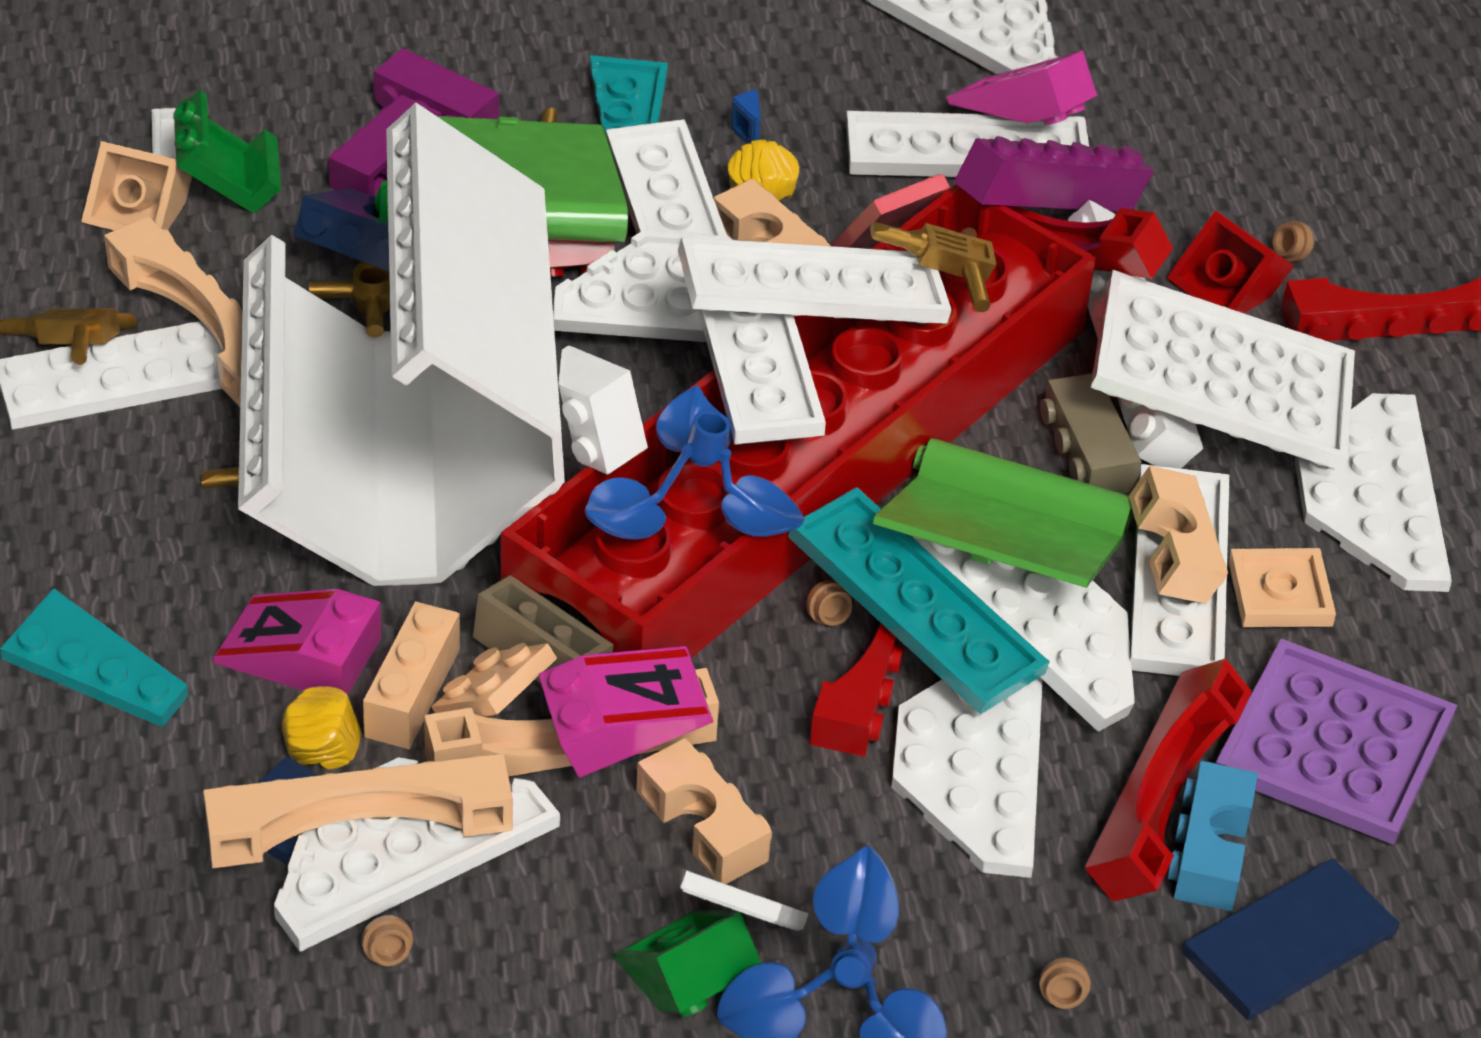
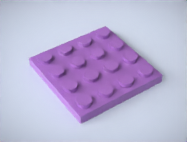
[1215,638,1457,845]

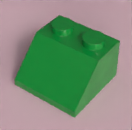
[613,909,761,1017]

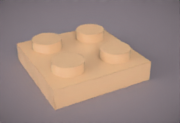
[1228,548,1336,627]
[432,643,557,717]

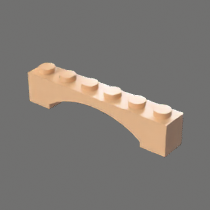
[104,216,243,407]
[424,668,719,777]
[204,753,513,868]

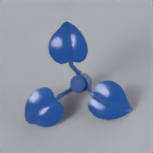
[584,385,804,539]
[717,845,947,1038]

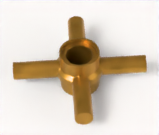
[309,262,390,338]

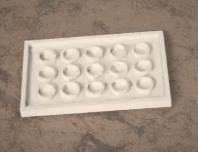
[1091,270,1355,471]

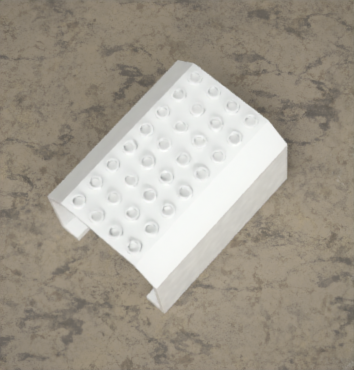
[238,103,565,586]

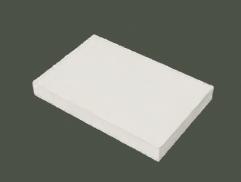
[681,871,809,931]

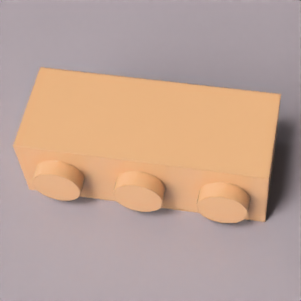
[363,601,460,749]

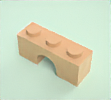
[713,179,831,246]
[1128,466,1228,604]
[636,738,772,884]

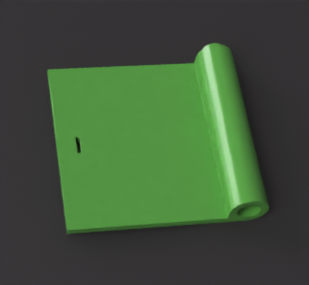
[437,116,628,243]
[873,438,1134,588]

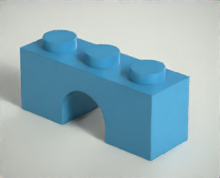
[1168,761,1258,911]

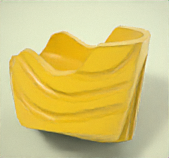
[728,140,799,201]
[281,686,361,770]

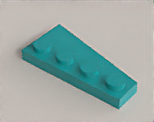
[589,55,668,134]
[0,588,189,727]

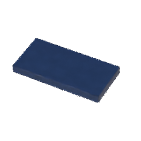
[1182,858,1399,1021]

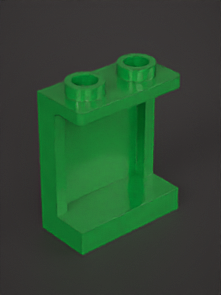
[173,90,281,213]

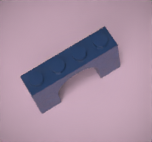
[294,188,389,271]

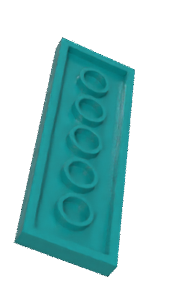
[788,488,1050,715]

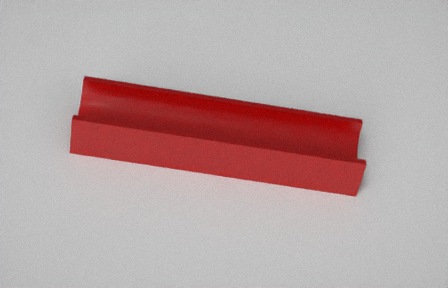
[501,184,1096,658]

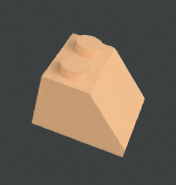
[81,141,192,230]

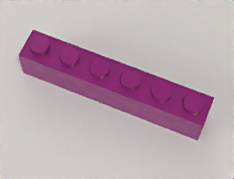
[954,136,1154,211]

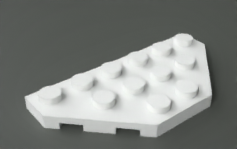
[866,0,1057,74]
[553,230,732,342]
[1295,393,1452,592]
[913,536,1135,732]
[891,677,1043,878]
[274,757,560,952]

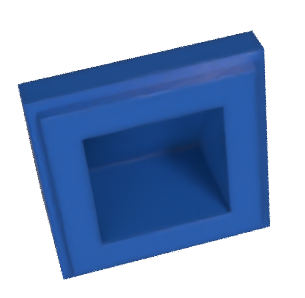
[730,89,761,144]

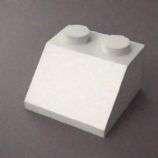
[558,345,648,475]

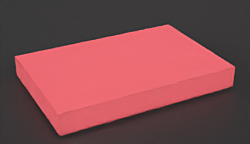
[831,174,950,249]

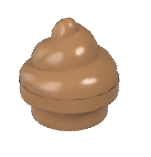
[1273,221,1315,262]
[806,580,852,626]
[362,915,413,966]
[1039,957,1091,1009]

